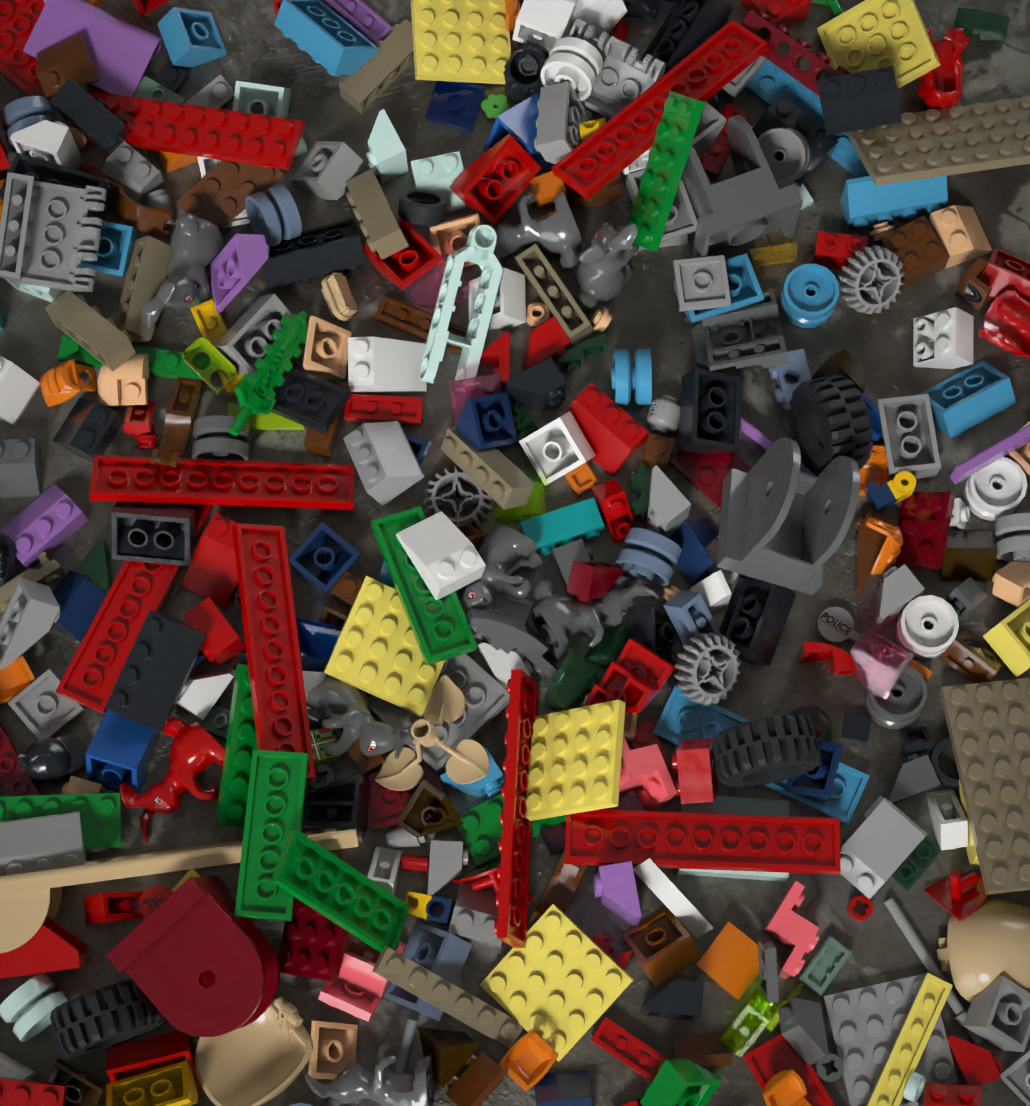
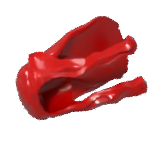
[918,27,964,110]
[978,290,1030,360]

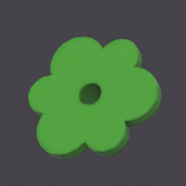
[481,94,510,119]

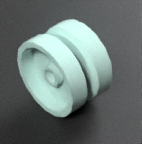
[0,972,69,1042]

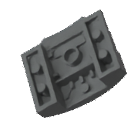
[691,288,789,371]

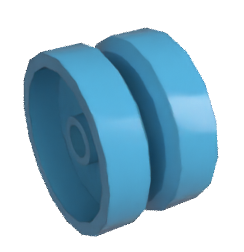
[780,264,839,328]
[611,349,652,405]

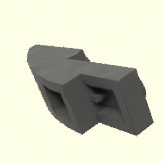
[467,608,560,680]

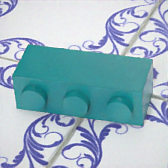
[520,498,604,557]

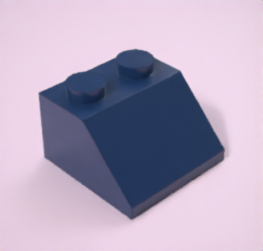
[288,522,361,594]

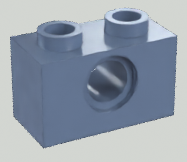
[769,349,812,410]
[663,590,721,645]

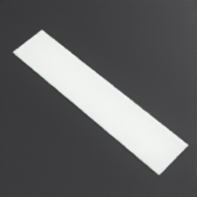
[633,858,713,939]

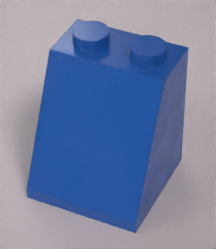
[483,93,544,164]
[86,708,161,794]

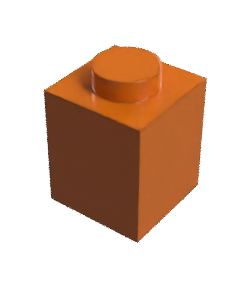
[527,171,567,211]

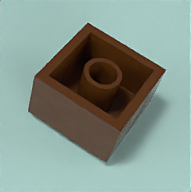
[877,216,949,290]

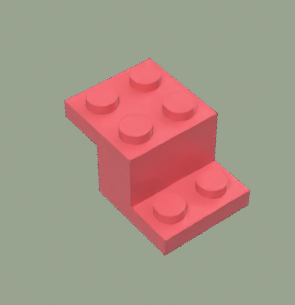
[619,734,677,812]
[762,881,820,979]
[318,933,406,1022]

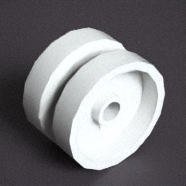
[540,37,603,101]
[963,457,1028,521]
[895,595,959,660]

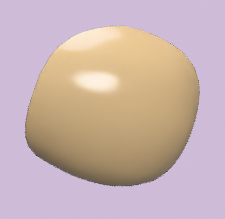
[936,899,1030,1003]
[195,997,312,1106]

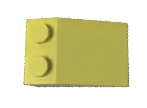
[983,599,1030,678]

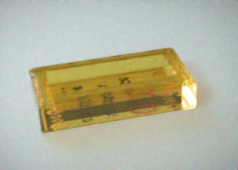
[746,242,798,267]

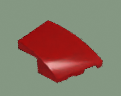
[583,639,675,713]
[798,642,877,679]

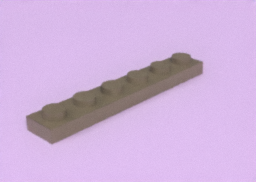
[372,946,523,1049]

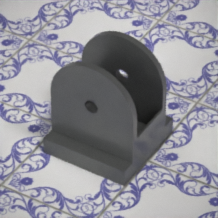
[681,115,803,260]
[716,437,860,595]

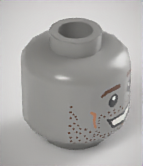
[646,395,680,435]

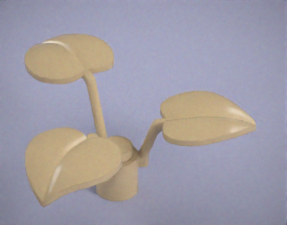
[375,675,490,791]

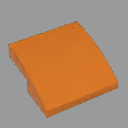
[696,921,759,1001]

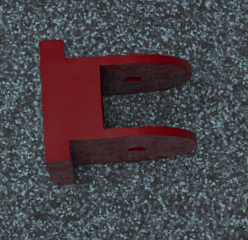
[106,875,280,1037]

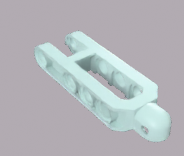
[419,225,503,393]

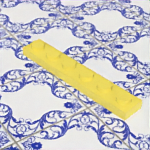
[866,973,953,1106]

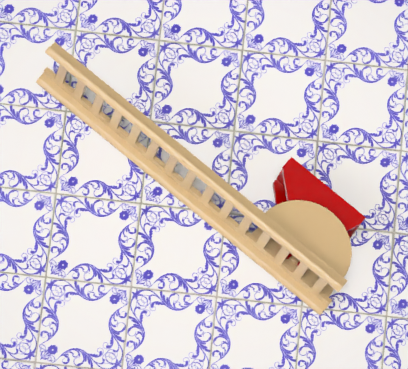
[0,829,363,978]

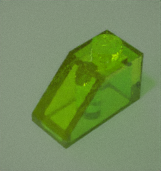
[494,480,546,524]
[719,989,778,1058]

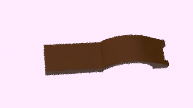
[79,163,175,238]
[150,377,203,467]
[526,850,588,933]

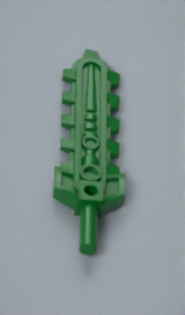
[229,310,308,436]

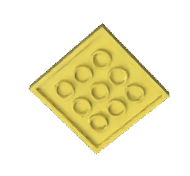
[410,0,511,85]
[817,0,941,89]
[324,576,445,716]
[525,700,626,821]
[480,904,634,1062]

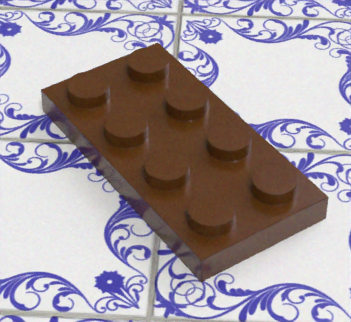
[176,161,285,231]

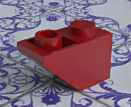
[522,316,571,371]
[591,478,636,543]

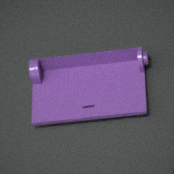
[23,0,163,97]

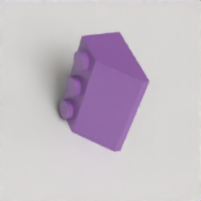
[208,234,269,313]
[0,483,88,570]
[592,861,642,926]

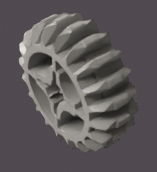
[839,245,906,315]
[423,466,493,529]
[674,633,742,705]

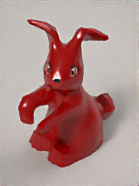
[120,717,225,842]

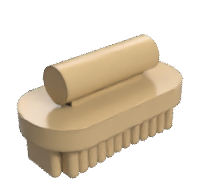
[321,272,358,321]

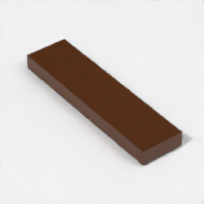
[374,295,467,355]

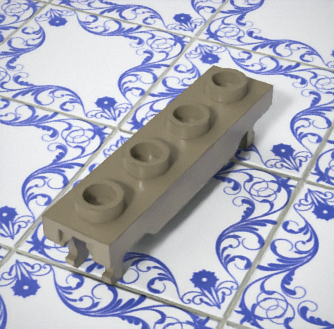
[0,552,65,614]

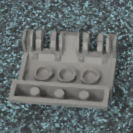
[568,18,666,120]
[0,172,107,292]

